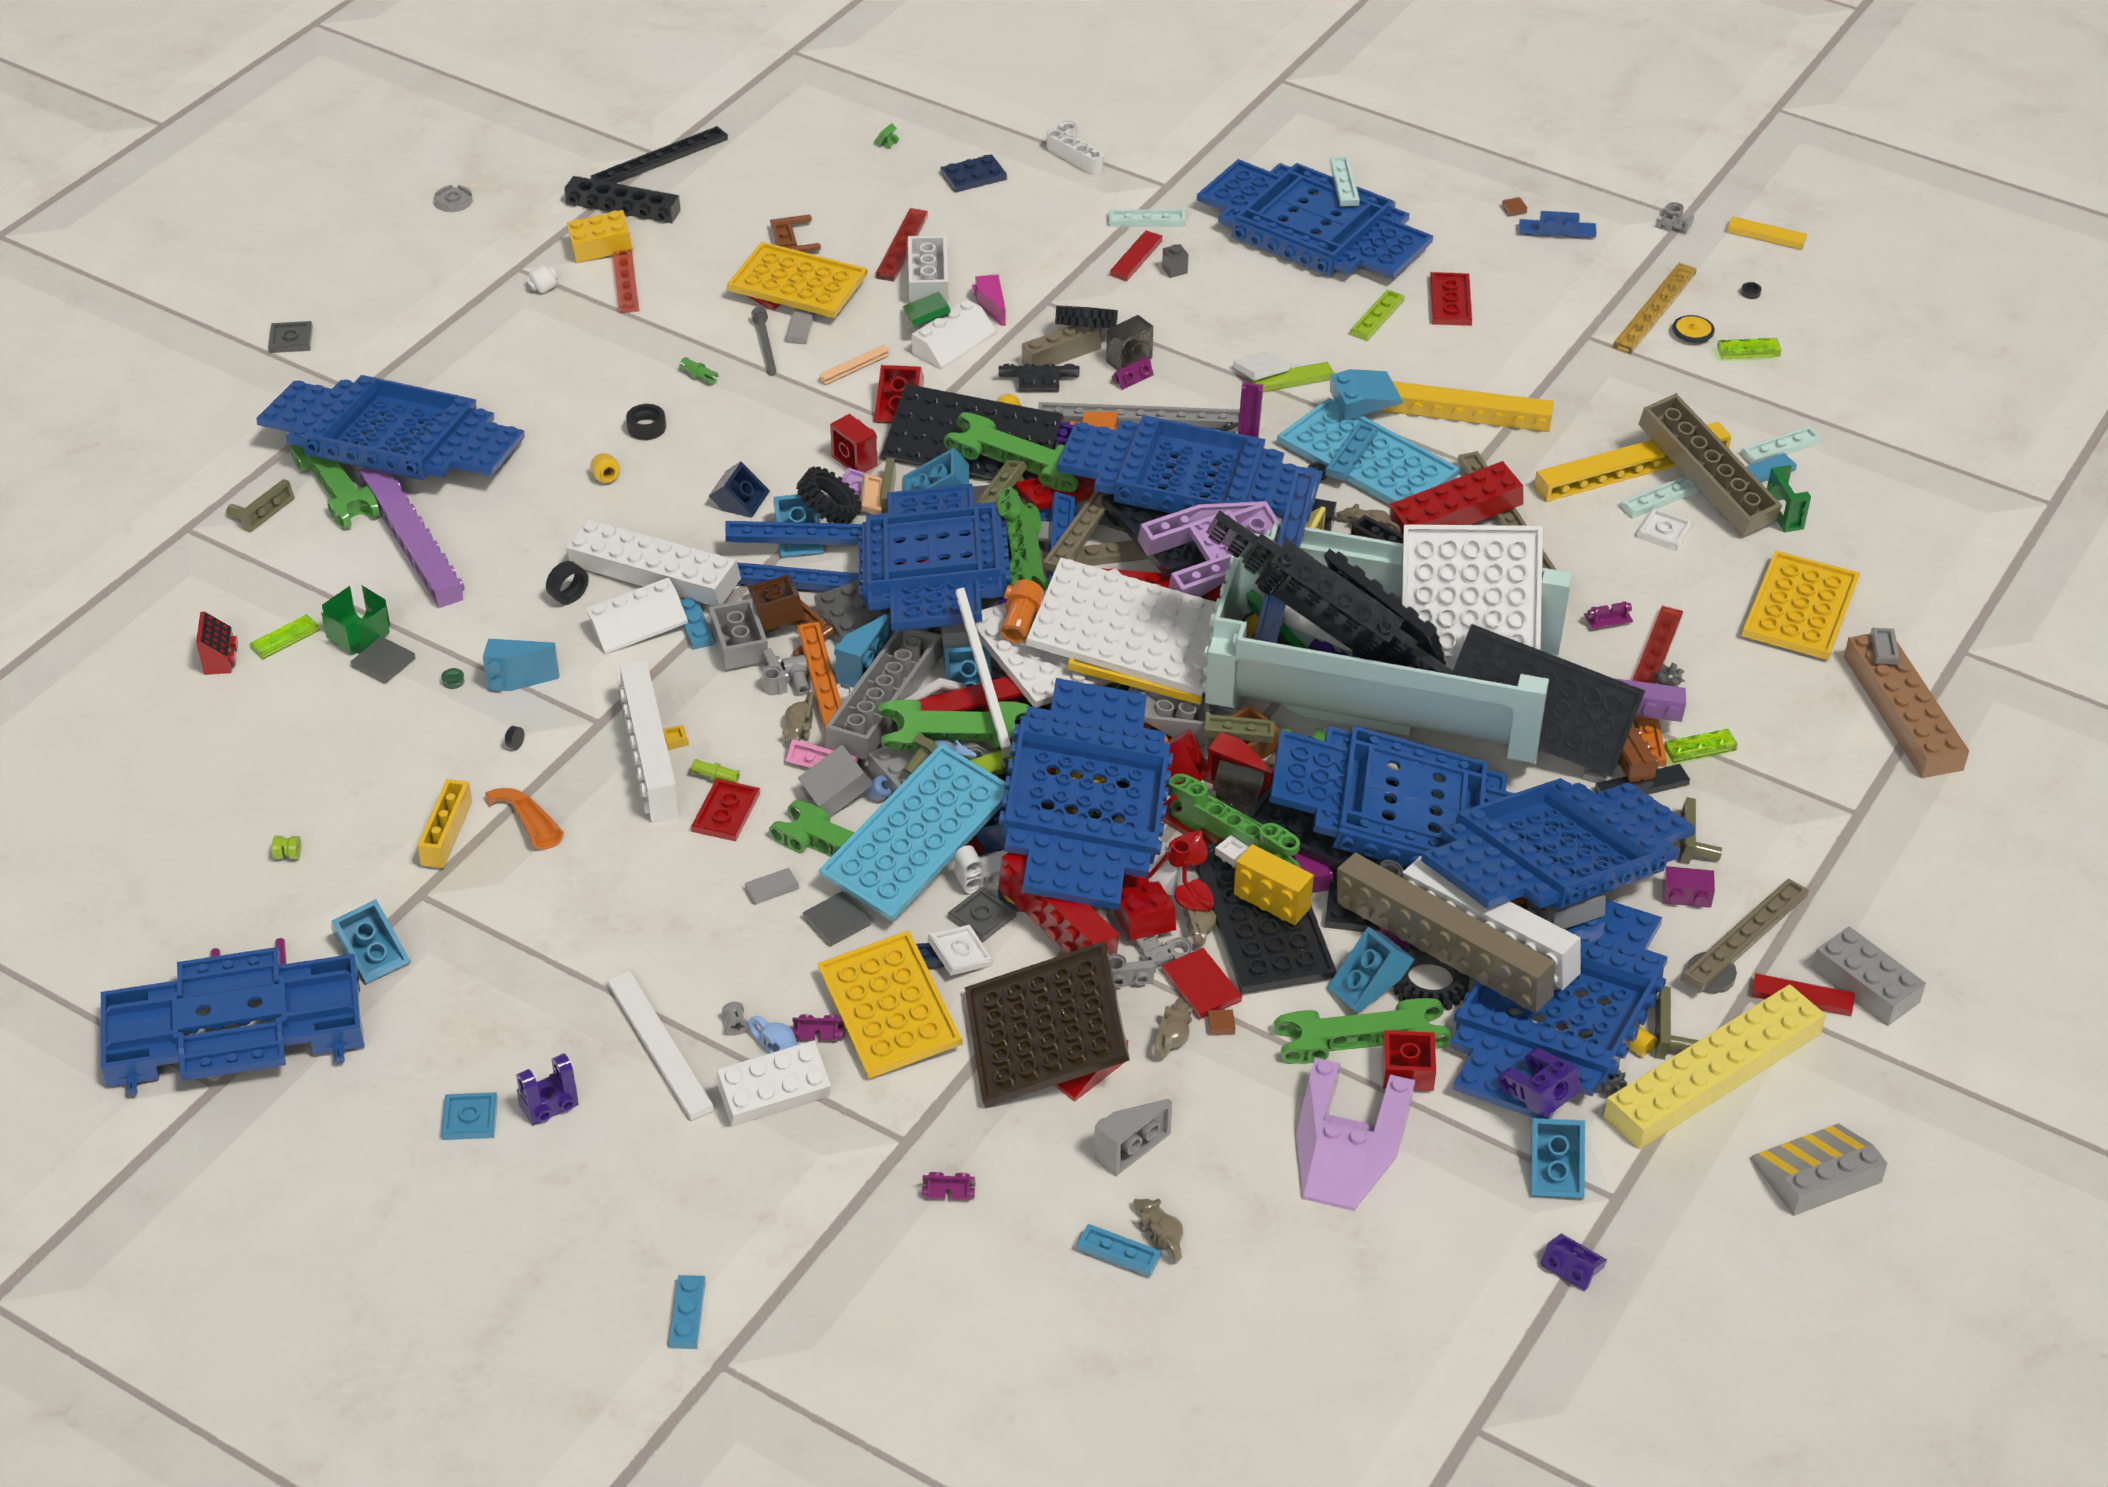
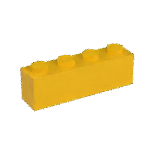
[417,779,472,868]

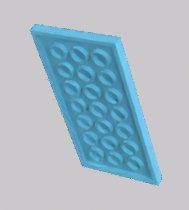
[1277,398,1460,504]
[819,743,1009,922]

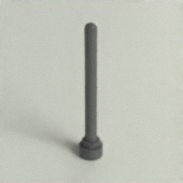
[751,307,777,375]

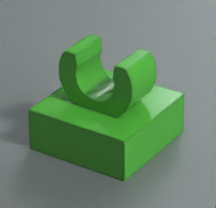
[874,123,899,149]

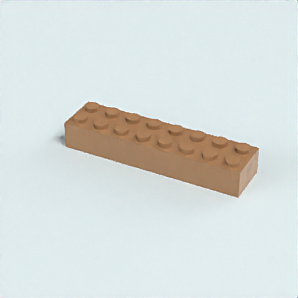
[1844,634,1969,778]

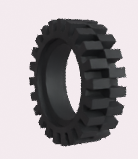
[1055,305,1118,329]
[796,466,862,524]
[1392,945,1470,1011]

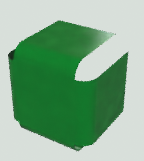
[321,585,390,654]

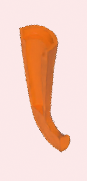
[485,788,564,850]

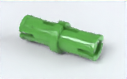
[679,357,719,384]

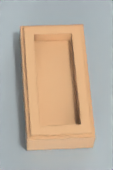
[860,473,883,514]

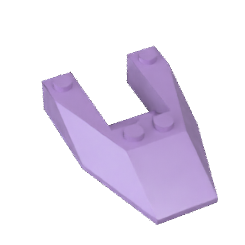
[1138,501,1280,597]
[1296,1058,1415,1211]

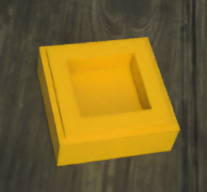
[663,725,689,750]

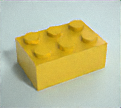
[566,210,633,263]
[1234,844,1314,925]

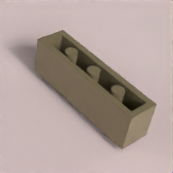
[1022,326,1101,366]

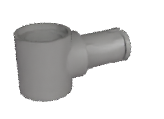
[781,654,810,696]

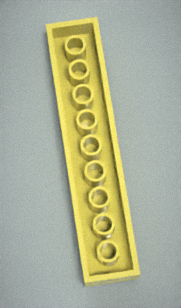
[1604,984,1826,1150]

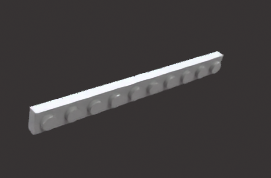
[1038,402,1240,428]

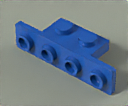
[1519,211,1597,238]

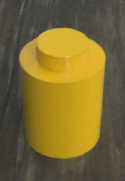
[1629,1026,1658,1058]

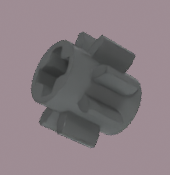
[1656,663,1685,687]
[1596,1069,1627,1098]

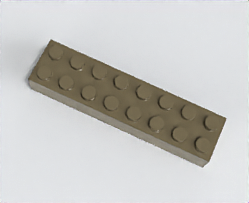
[1638,393,1782,537]

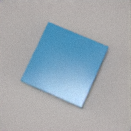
[441,1092,498,1140]

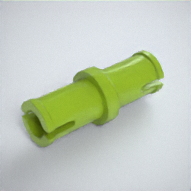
[691,759,740,783]

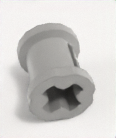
[722,1002,748,1035]

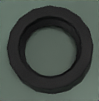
[626,404,666,440]
[546,561,589,605]

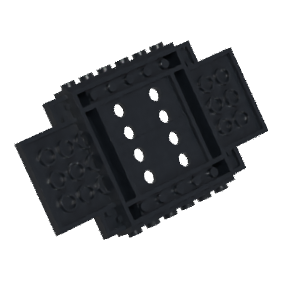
[1206,510,1454,675]

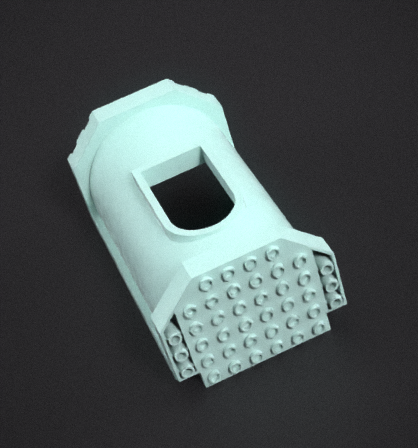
[1202,522,1572,765]

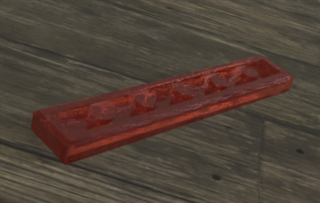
[876,208,928,282]
[613,249,639,313]
[1632,606,1683,684]

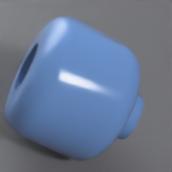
[867,775,893,801]

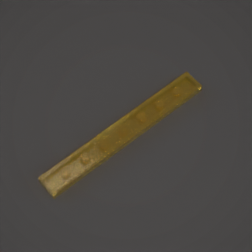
[1613,263,1697,354]

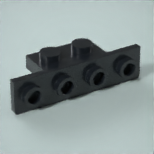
[998,363,1080,392]

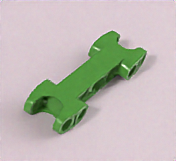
[943,412,1079,493]
[289,444,380,529]
[998,486,1051,591]
[878,699,1029,752]
[1169,774,1300,868]
[769,800,854,857]
[1273,998,1452,1064]

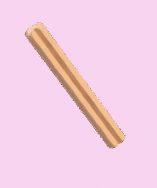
[819,345,889,385]

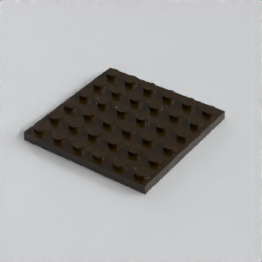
[965,941,1130,1107]

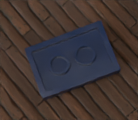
[940,154,1007,193]

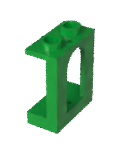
[1767,465,1811,533]

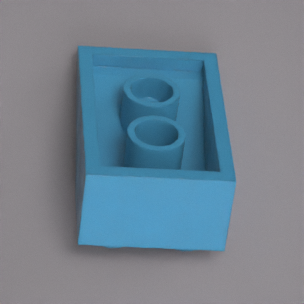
[1330,369,1403,420]
[903,448,969,491]
[773,494,824,558]
[834,614,890,688]
[483,638,560,691]
[943,646,992,687]
[331,899,411,984]
[1327,927,1415,1013]
[1531,1118,1585,1199]

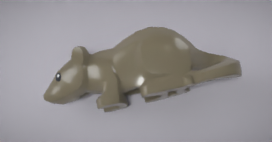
[1336,503,1402,534]
[782,692,816,747]
[1183,908,1216,947]
[1154,998,1193,1059]
[1133,1199,1183,1262]

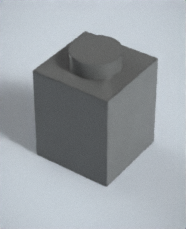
[1162,244,1189,278]

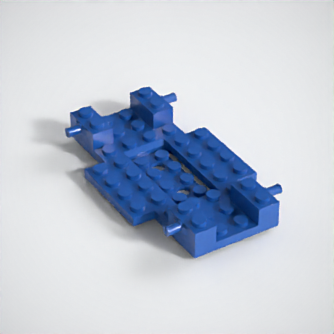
[101,947,365,1096]

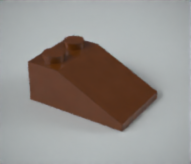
[747,574,806,632]

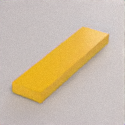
[1727,216,1808,250]

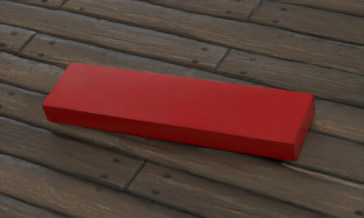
[1110,230,1163,281]
[1751,973,1855,1016]

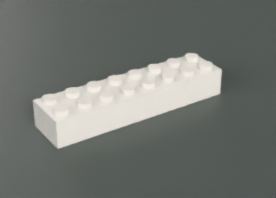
[566,519,741,606]
[616,660,679,823]
[1402,856,1581,990]

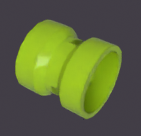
[272,835,301,860]

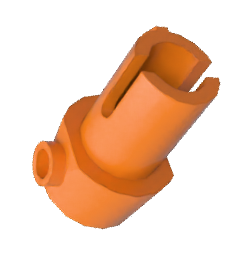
[1001,580,1044,643]

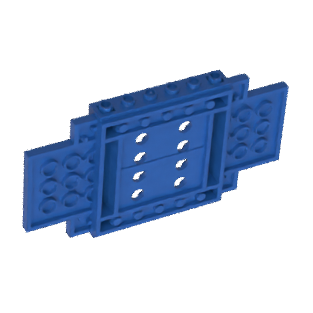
[1197,159,1433,279]
[257,375,525,481]
[1057,415,1323,522]
[858,484,1011,631]
[998,678,1173,910]
[1269,725,1547,868]
[1421,778,1696,910]
[1451,899,1668,1119]

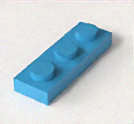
[680,598,714,650]
[1077,1224,1161,1277]
[670,1275,706,1349]

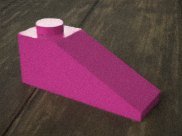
[972,274,1006,326]

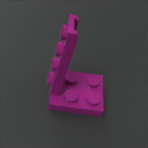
[1238,382,1264,438]

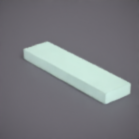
[1329,156,1359,206]
[1109,210,1186,227]
[1740,426,1822,464]
[1620,476,1700,519]

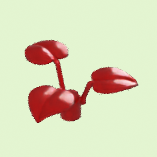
[1122,830,1214,912]

